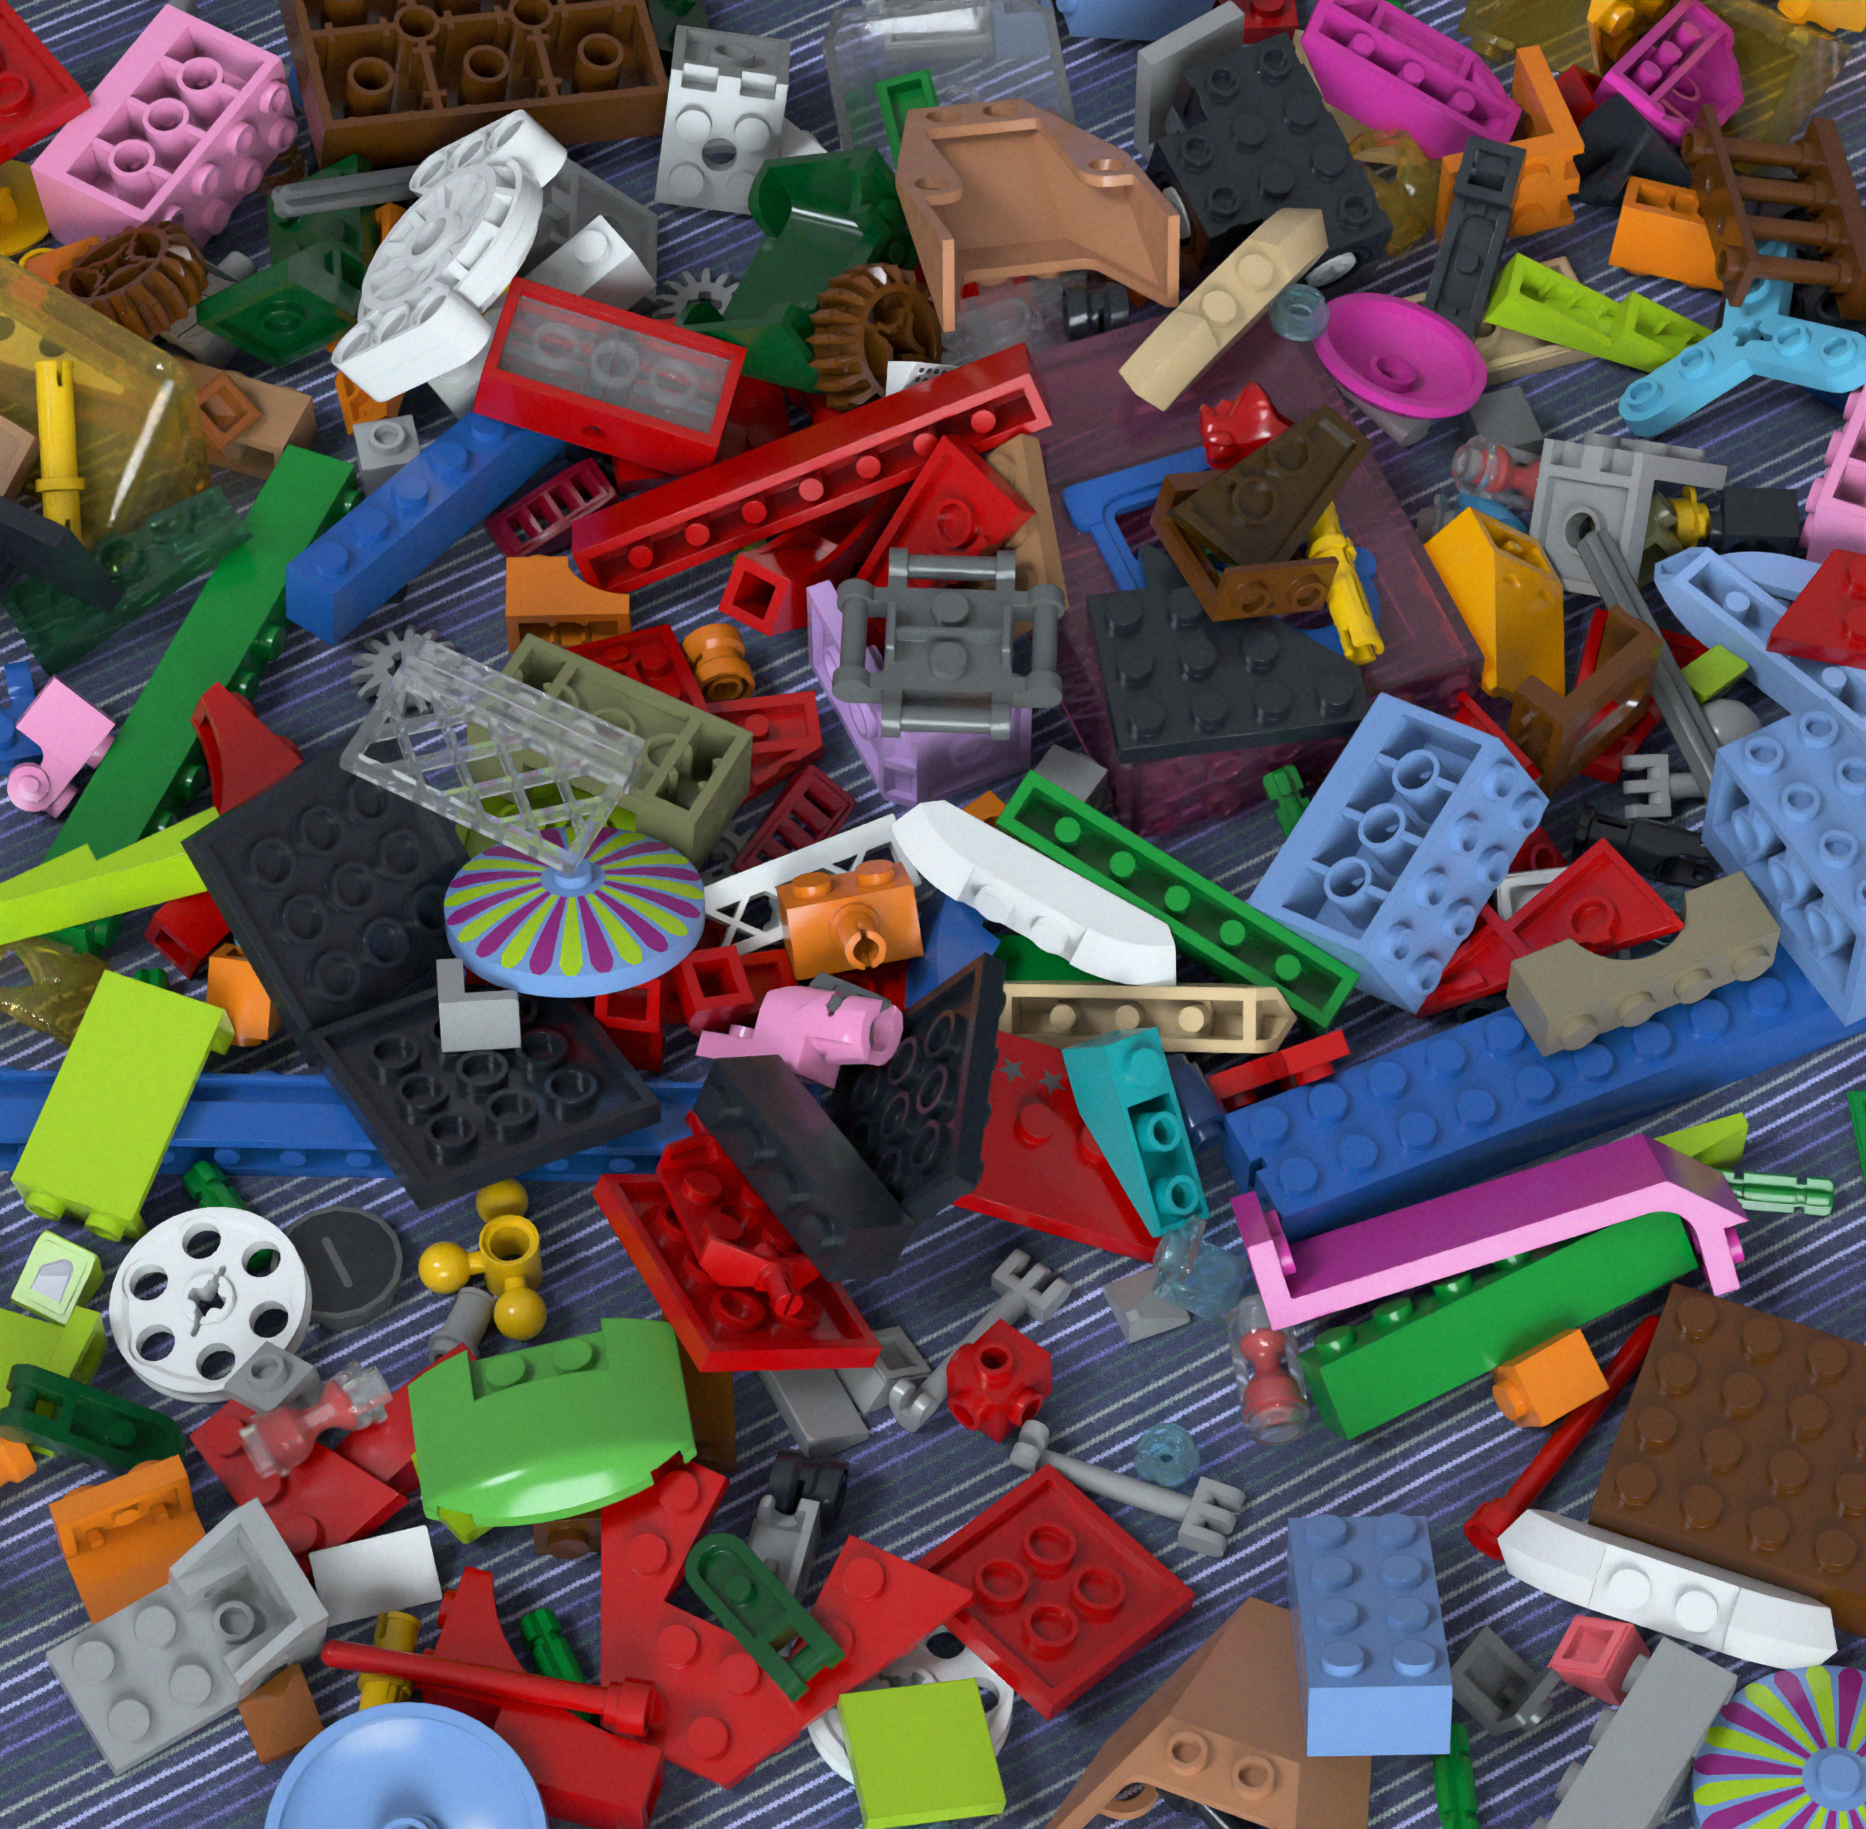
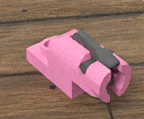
[696,972,903,1089]

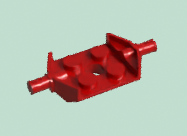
[656,1109,820,1317]

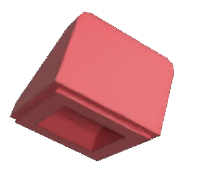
[1547,1614,1650,1706]

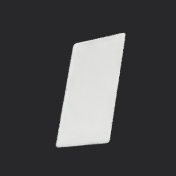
[309,1525,442,1627]

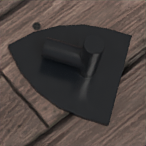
[1568,93,1693,208]

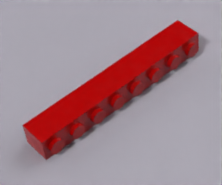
[572,341,1053,594]

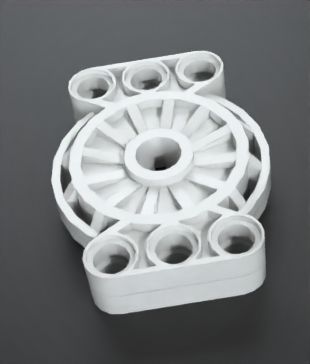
[331,109,567,403]

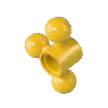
[418,1177,547,1341]

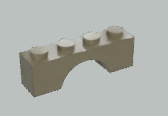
[1506,870,1781,1057]

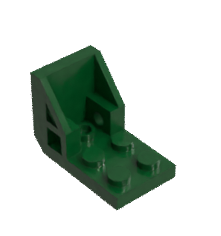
[196,153,378,369]

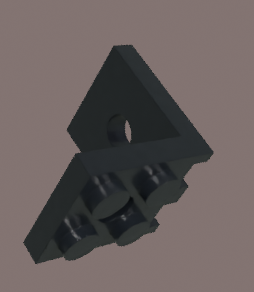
[0,495,123,615]

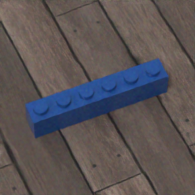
[286,409,565,647]

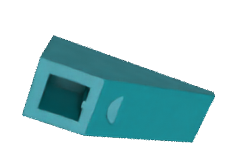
[1061,1027,1210,1237]

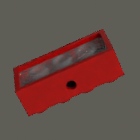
[472,276,748,477]

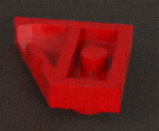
[1766,549,1866,670]
[706,690,823,807]

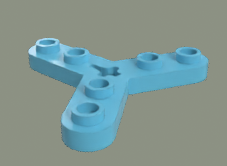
[1618,240,1866,437]

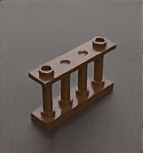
[1681,104,1866,321]

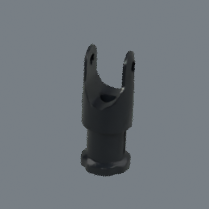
[1571,804,1714,888]

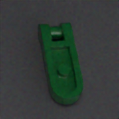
[0,1364,186,1476]
[685,1532,847,1703]

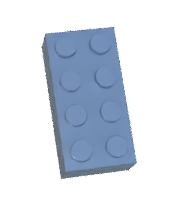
[1286,1513,1453,1757]

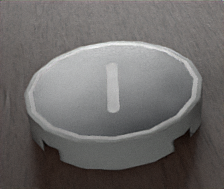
[270,1205,405,1331]

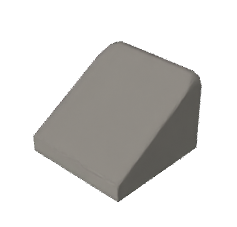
[833,1326,932,1414]

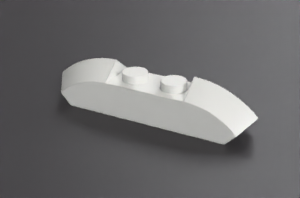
[890,800,1176,986]
[1497,1509,1838,1669]

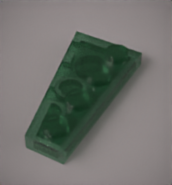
[1,485,254,678]

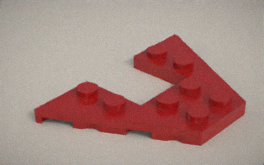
[1412,690,1685,1019]
[600,1454,977,1791]

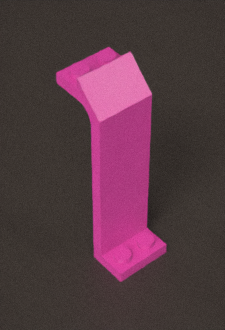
[1230,1133,1750,1331]

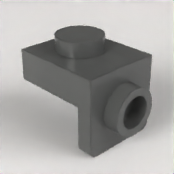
[1449,1625,1562,1737]

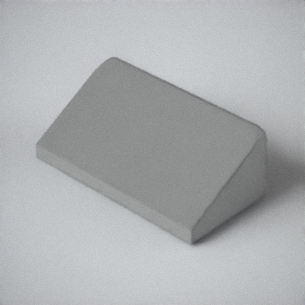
[757,1369,870,1461]

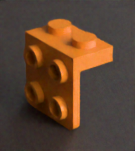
[48,1454,206,1626]

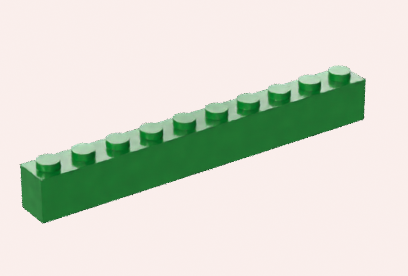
[23,444,364,967]

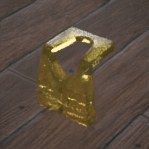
[1348,129,1440,258]
[0,936,110,1048]

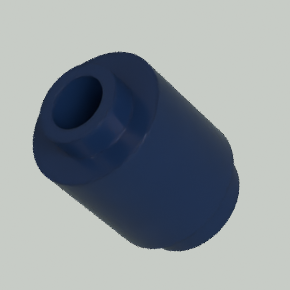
[1166,1054,1228,1155]

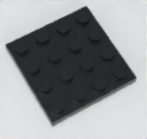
[180,711,471,1067]
[829,952,1007,1229]
[306,976,661,1211]

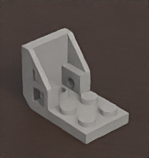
[46,1497,329,1777]

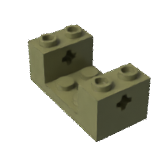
[467,633,753,872]

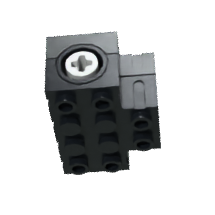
[1145,32,1394,318]

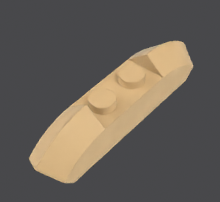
[1118,208,1329,412]
[998,980,1297,1053]

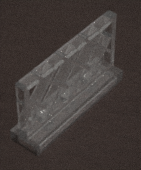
[340,633,645,876]

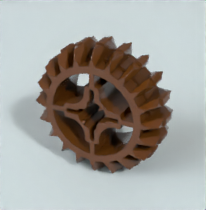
[49,220,210,357]
[806,262,950,414]

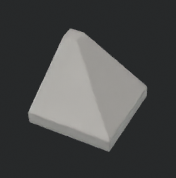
[1102,1264,1190,1344]

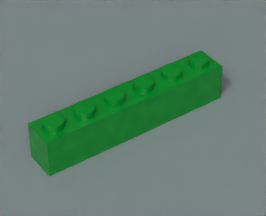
[995,769,1360,1038]
[1296,1211,1699,1441]

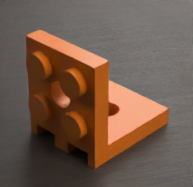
[1434,44,1585,248]

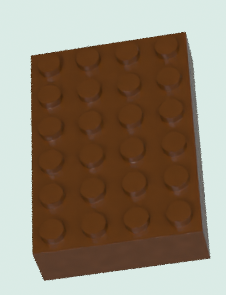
[278,0,669,171]
[1588,1283,1866,1639]

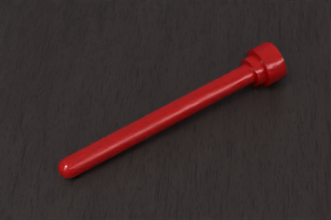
[1463,1315,1661,1561]
[320,1639,656,1737]

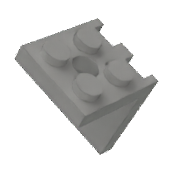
[1134,0,1245,162]
[654,25,791,215]
[515,157,658,315]
[1529,432,1728,597]

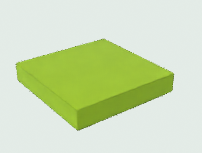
[837,1678,1006,1829]

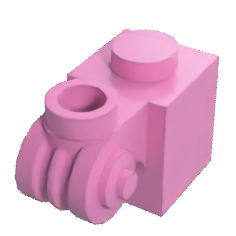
[7,674,115,819]

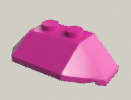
[1300,0,1522,159]
[1591,0,1745,146]

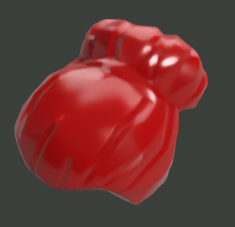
[1198,380,1295,470]

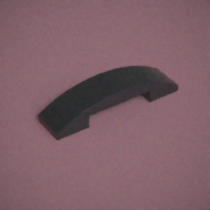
[1423,135,1527,344]

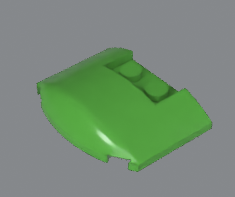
[408,1318,697,1527]

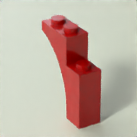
[718,479,915,637]
[143,681,303,980]
[415,1566,666,1829]

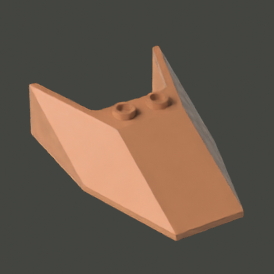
[895,98,1180,332]
[1045,1596,1372,1829]

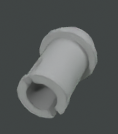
[428,1287,496,1363]

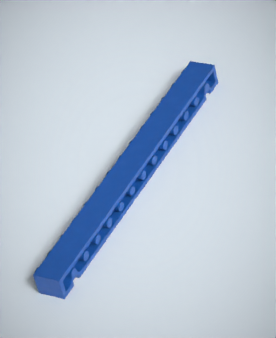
[0,1066,822,1182]

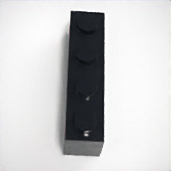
[693,1054,915,1282]

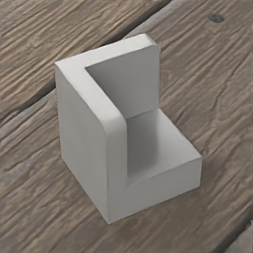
[436,958,521,1053]

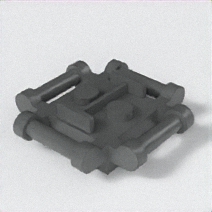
[832,547,1065,741]

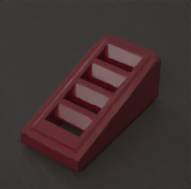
[484,457,619,560]
[728,765,857,902]

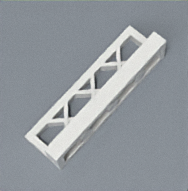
[704,813,922,955]

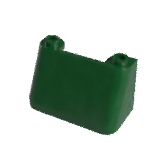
[674,147,919,396]

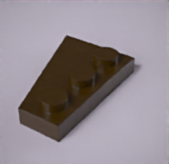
[1165,404,1374,567]

